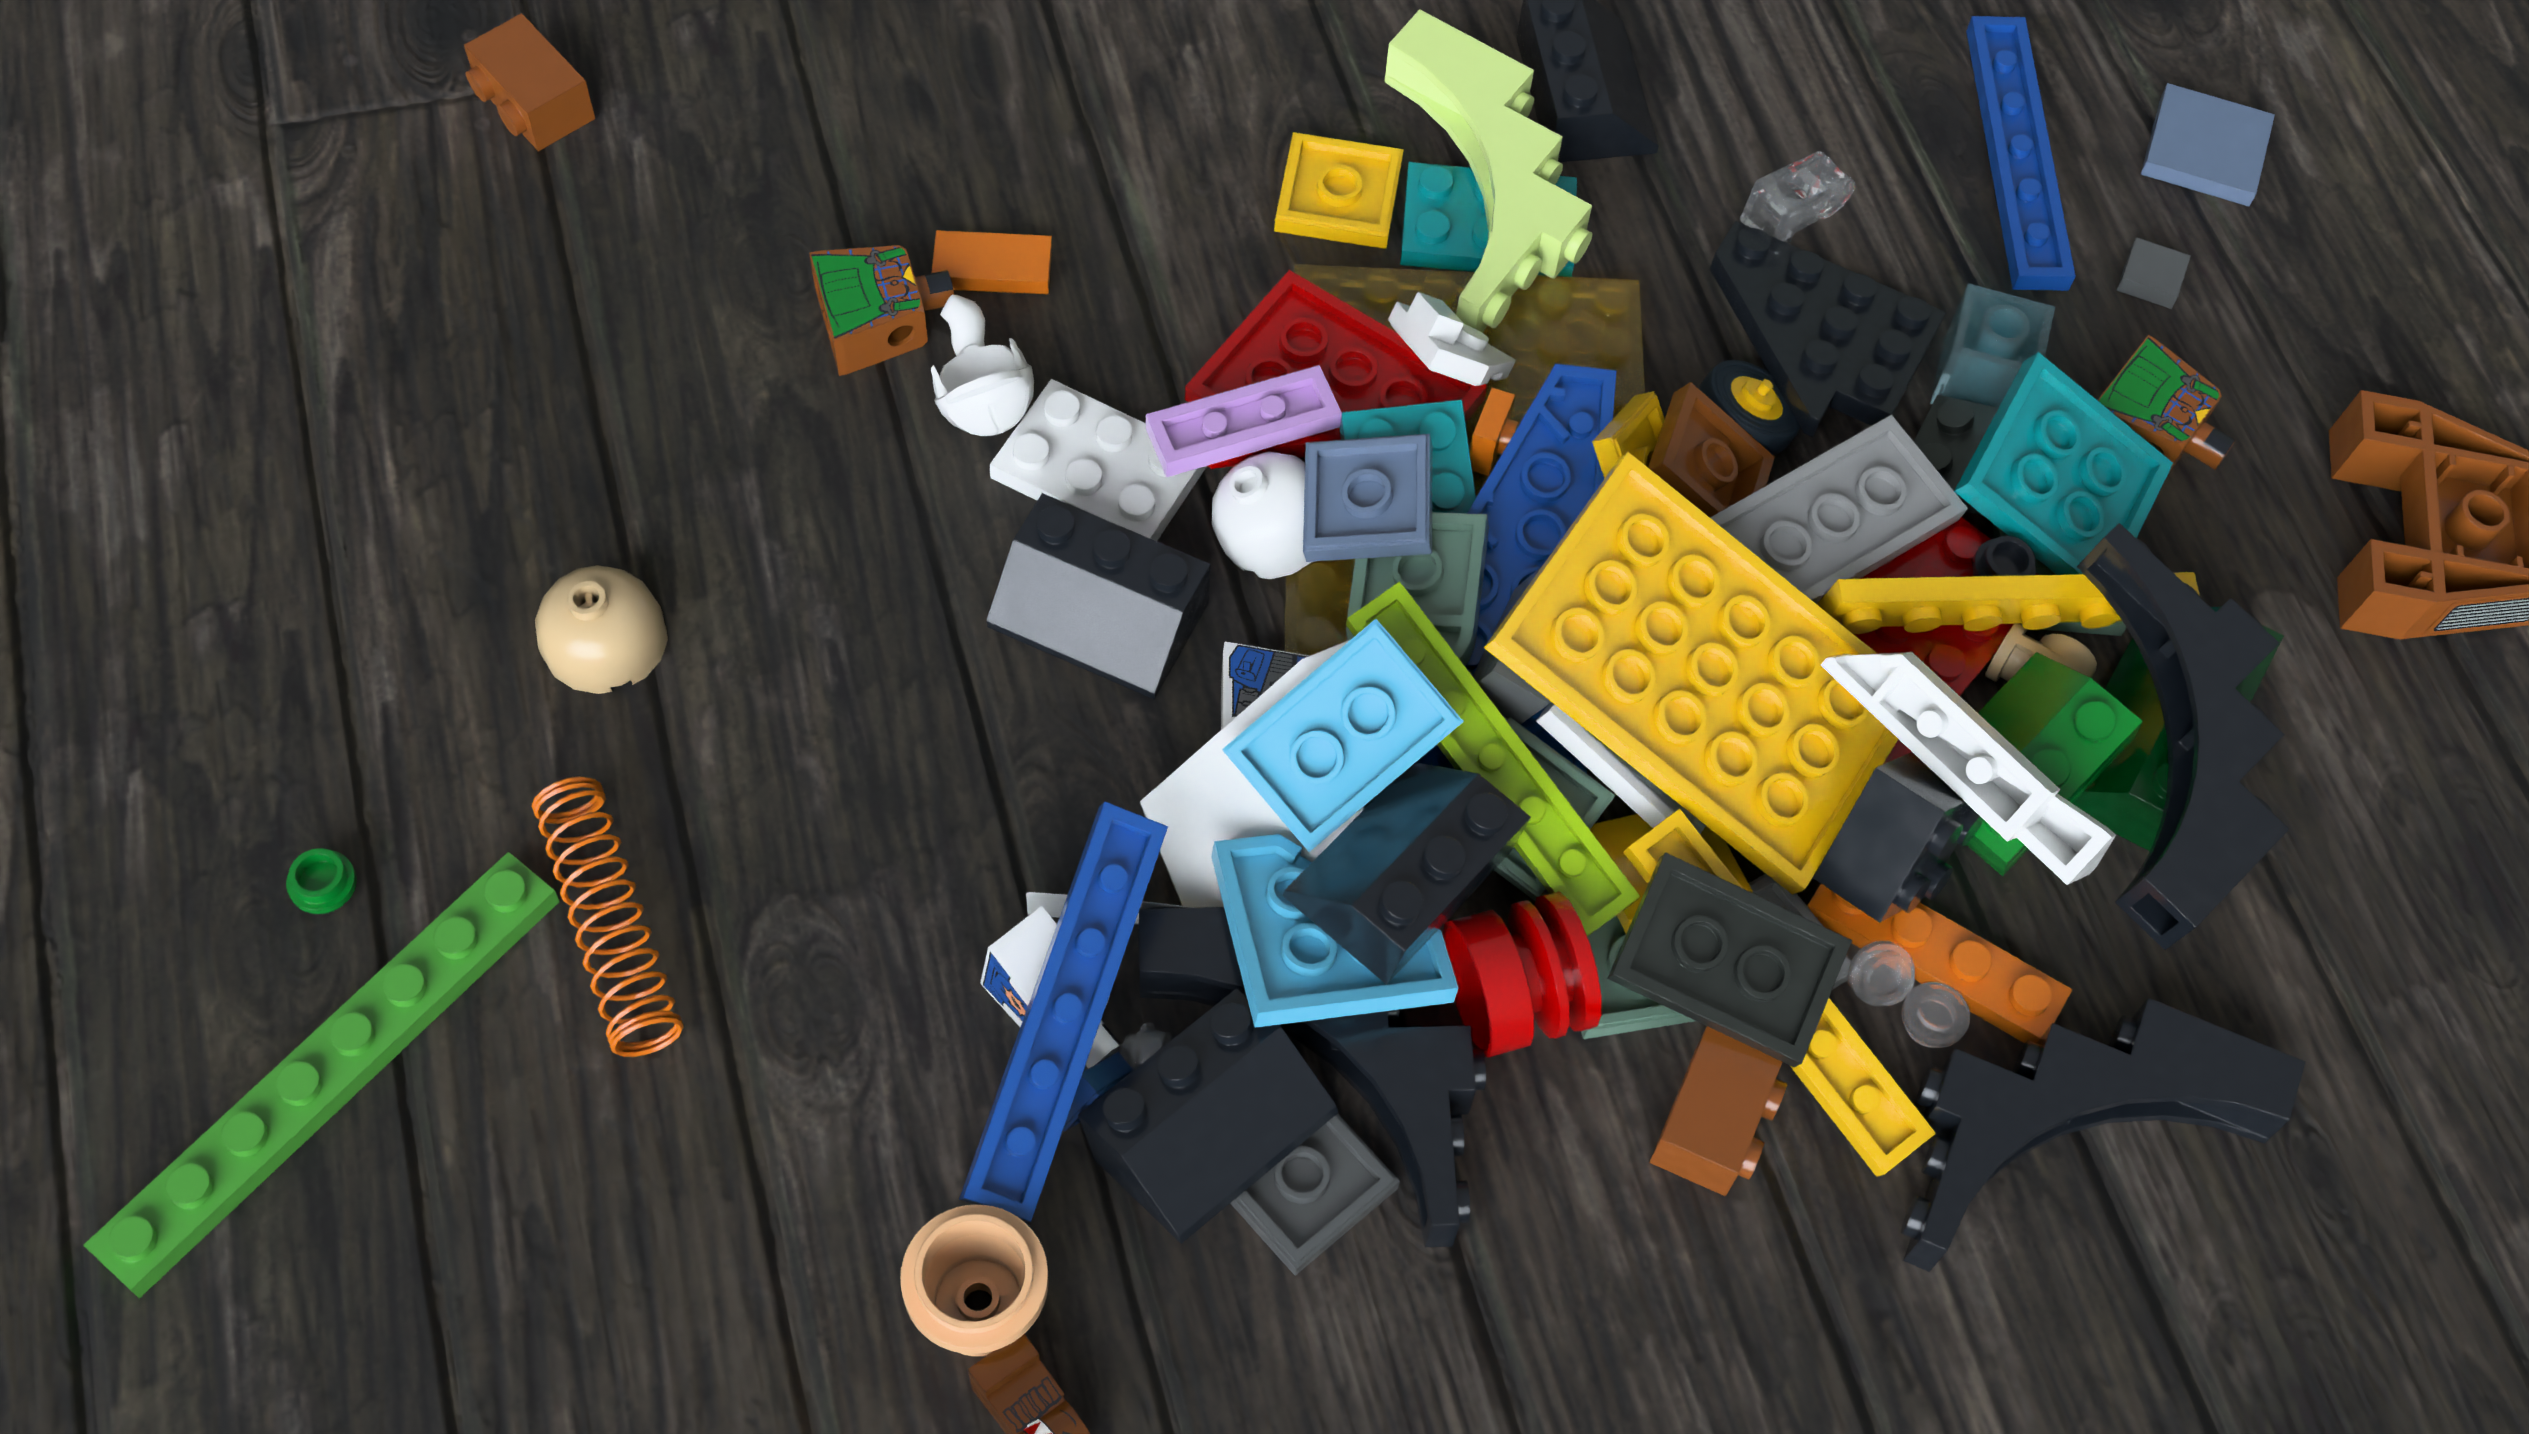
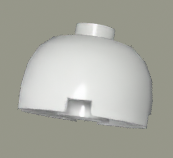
[1212,452,1312,579]

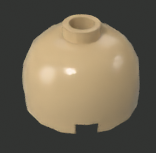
[535,565,668,694]

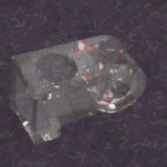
[1740,151,1856,244]

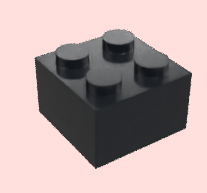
[1813,752,1984,923]

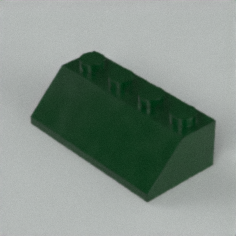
[2073,606,2284,852]

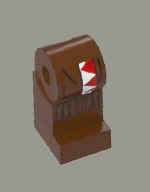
[968,1333,1090,1434]

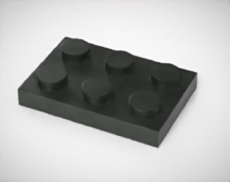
[1607,852,1852,1067]

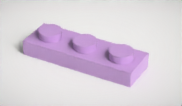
[1146,365,1342,477]

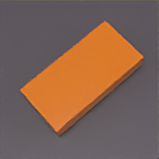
[932,230,1052,294]

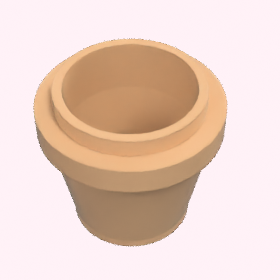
[900,1205,1048,1357]

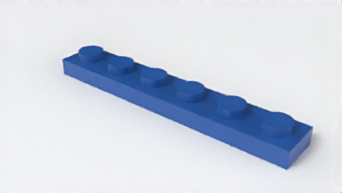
[1966,16,2076,291]
[959,802,1168,1223]

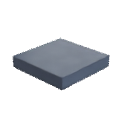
[2141,83,2275,207]
[1303,434,1433,562]

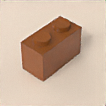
[464,13,595,151]
[1649,1026,1788,1196]

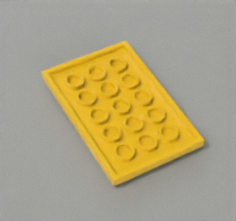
[1484,452,1898,895]

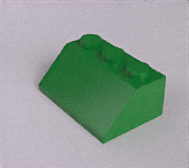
[1966,652,2143,877]

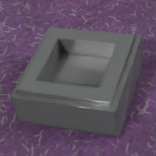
[2116,237,2191,309]

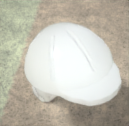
[931,294,1034,436]

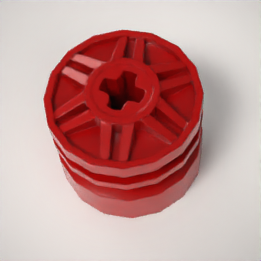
[1442,891,1602,1057]

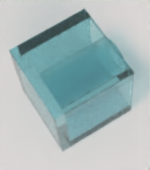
[1930,283,2055,408]

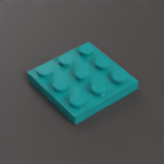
[1954,352,2173,575]

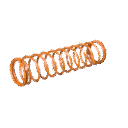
[532,776,684,1057]

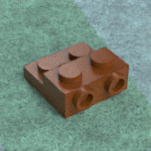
[1648,382,1775,517]

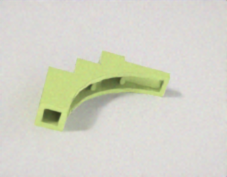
[1385,9,1592,332]

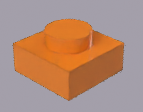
[1469,387,1520,476]

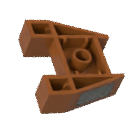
[2329,390,2529,639]

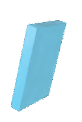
[1222,619,1464,852]

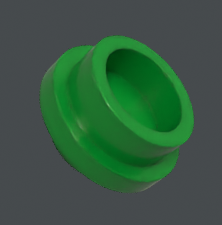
[286,848,357,914]

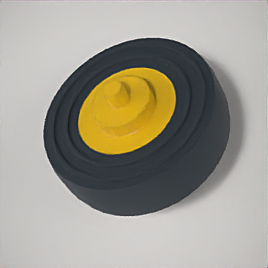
[1699,360,1800,456]

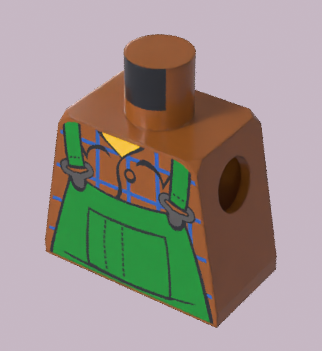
[809,245,954,376]
[2098,335,2236,474]

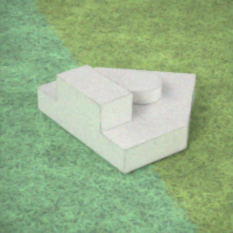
[1388,292,1516,386]

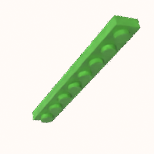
[83,852,560,1299]

